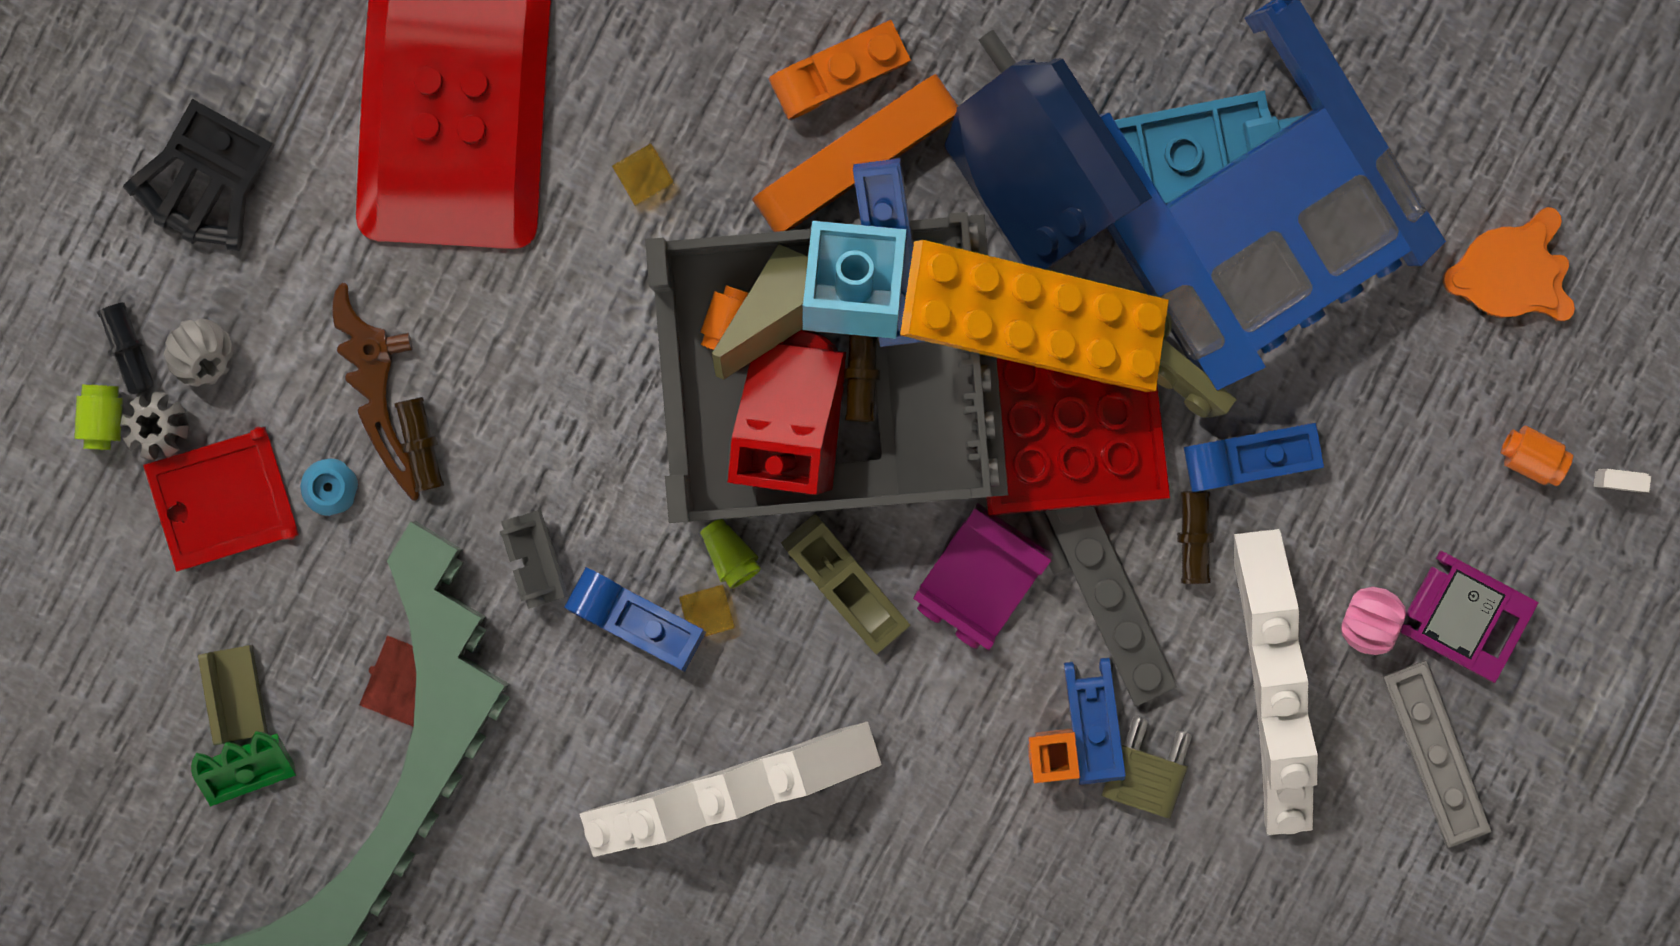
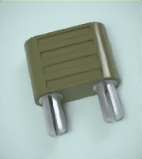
[1101,716,1192,819]

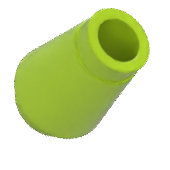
[700,519,761,589]

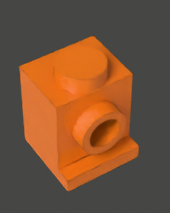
[1028,729,1080,783]

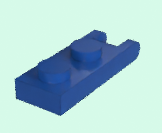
[1064,658,1126,785]

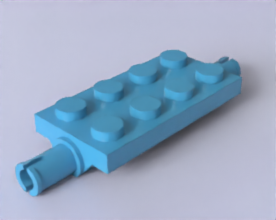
[1114,90,1304,204]

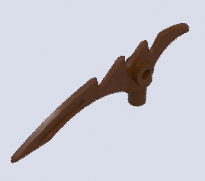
[333,283,419,501]

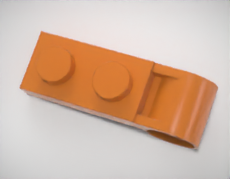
[768,20,911,120]

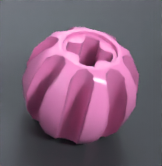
[1341,587,1406,655]

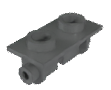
[500,509,568,609]

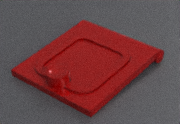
[143,427,299,572]

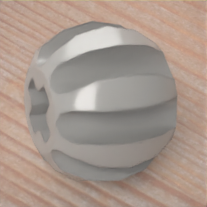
[164,319,234,387]
[120,392,189,460]

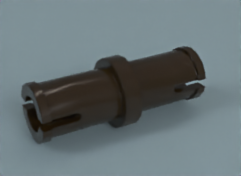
[844,334,880,422]
[394,397,444,492]
[1177,491,1214,584]

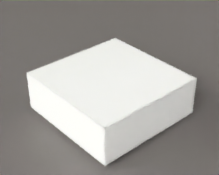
[1594,469,1651,492]

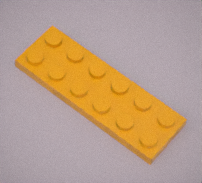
[900,240,1169,392]

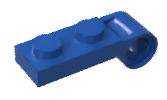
[1183,423,1324,492]
[564,567,706,672]

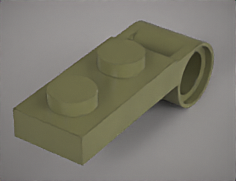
[1157,312,1237,418]

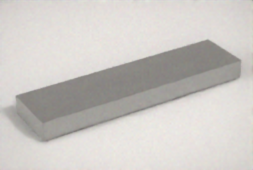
[1381,660,1491,848]

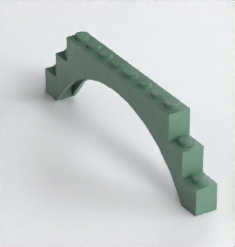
[193,521,510,946]

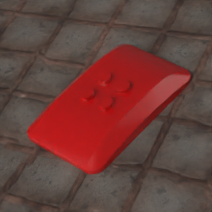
[356,0,552,249]

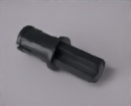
[97,302,154,395]

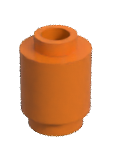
[700,285,748,350]
[1500,425,1573,486]

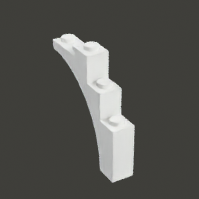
[1234,529,1318,836]
[580,722,882,857]

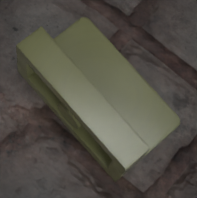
[198,645,268,745]

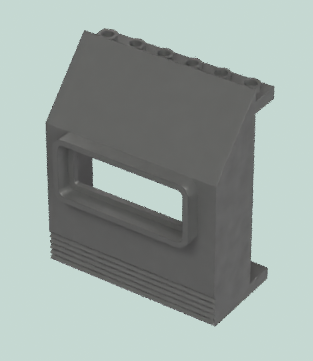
[645,212,1008,523]

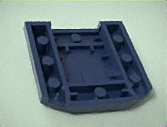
[944,58,1152,270]

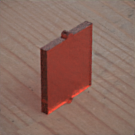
[359,635,416,727]

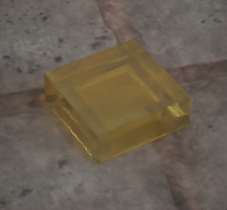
[612,143,675,207]
[679,584,735,637]

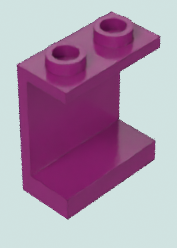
[913,503,1053,650]

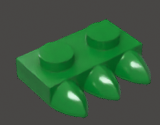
[191,731,296,807]

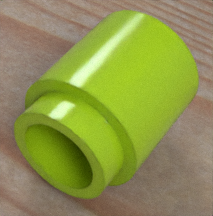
[74,384,123,450]

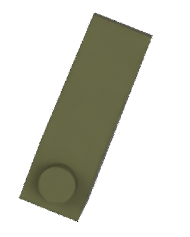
[712,244,808,380]

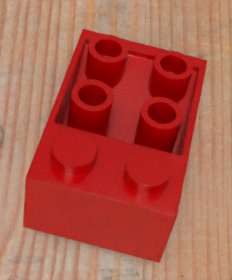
[727,344,846,495]

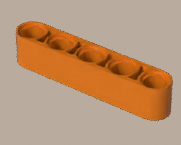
[752,74,958,232]

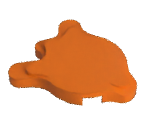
[1443,207,1575,322]

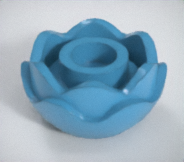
[300,458,358,516]

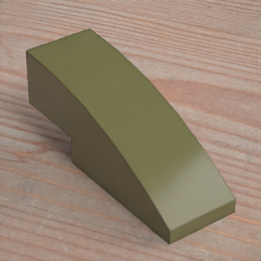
[781,514,911,655]

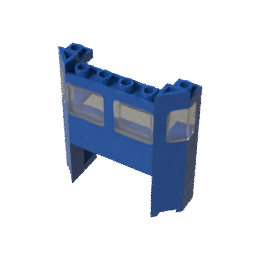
[1099,0,1446,390]

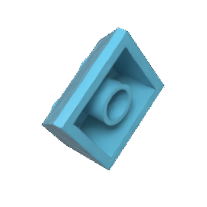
[803,221,907,339]

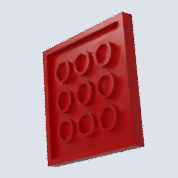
[987,358,1170,516]

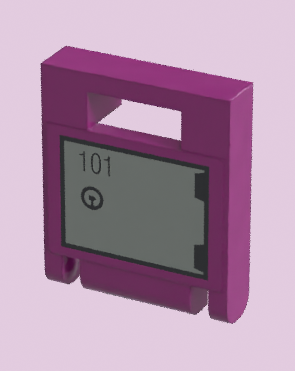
[1400,551,1539,683]

